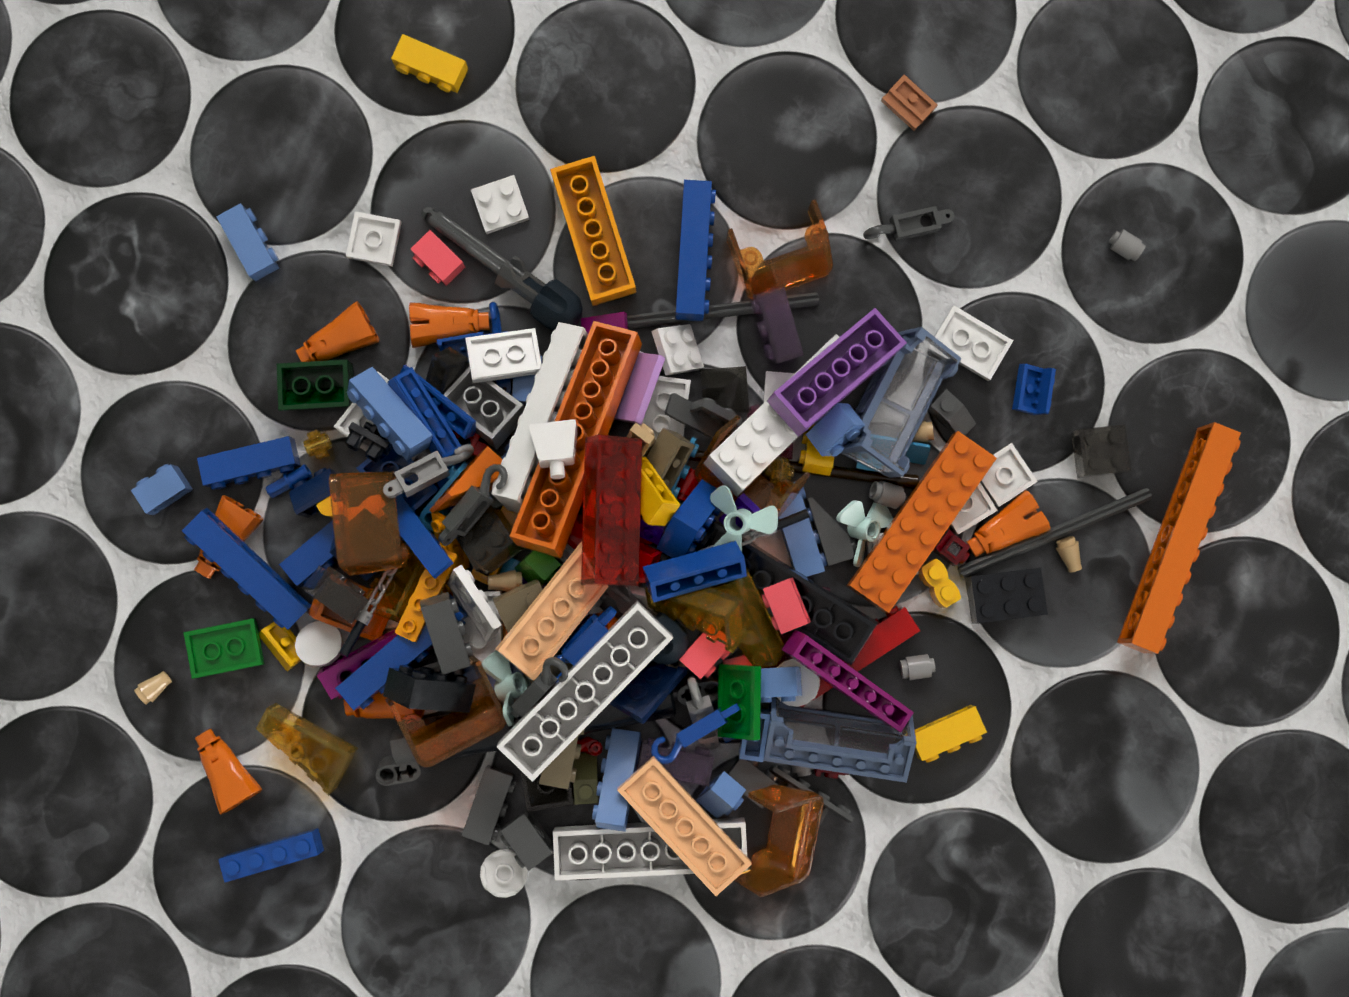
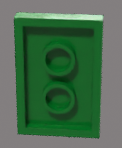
[184,618,264,679]
[717,664,761,741]

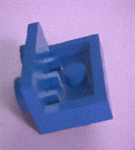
[1012,364,1056,415]

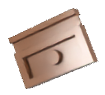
[881,75,938,131]

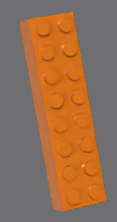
[847,431,997,613]

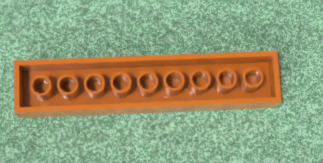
[510,321,642,558]
[1117,422,1241,654]

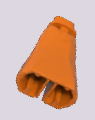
[296,301,379,362]
[409,302,490,348]
[966,490,1051,557]
[194,495,263,579]
[343,692,425,720]
[195,729,262,815]

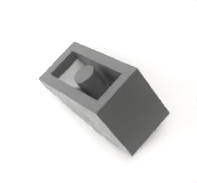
[927,389,976,435]

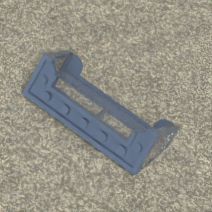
[841,327,961,478]
[764,697,916,783]

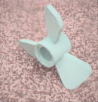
[710,485,778,552]
[836,500,893,567]
[482,650,531,727]

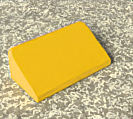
[259,622,301,671]

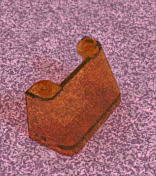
[329,471,410,576]

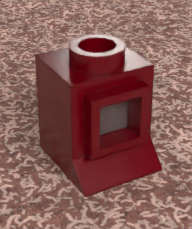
[933,529,970,566]

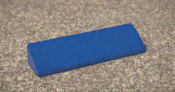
[400,364,476,440]
[387,367,461,458]

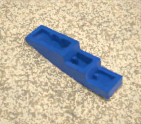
[382,494,453,578]

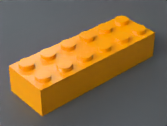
[550,156,636,306]

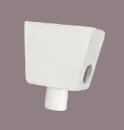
[529,419,578,479]

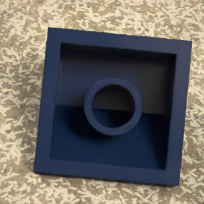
[289,468,348,518]

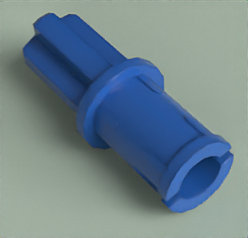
[266,464,313,498]

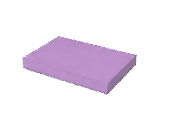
[614,353,665,424]

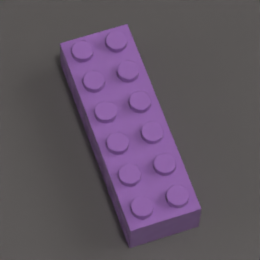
[767,308,907,437]

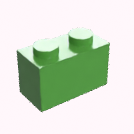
[514,550,561,587]

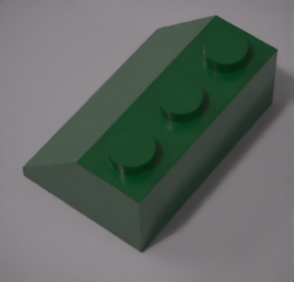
[276,360,354,411]

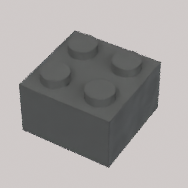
[500,808,554,871]

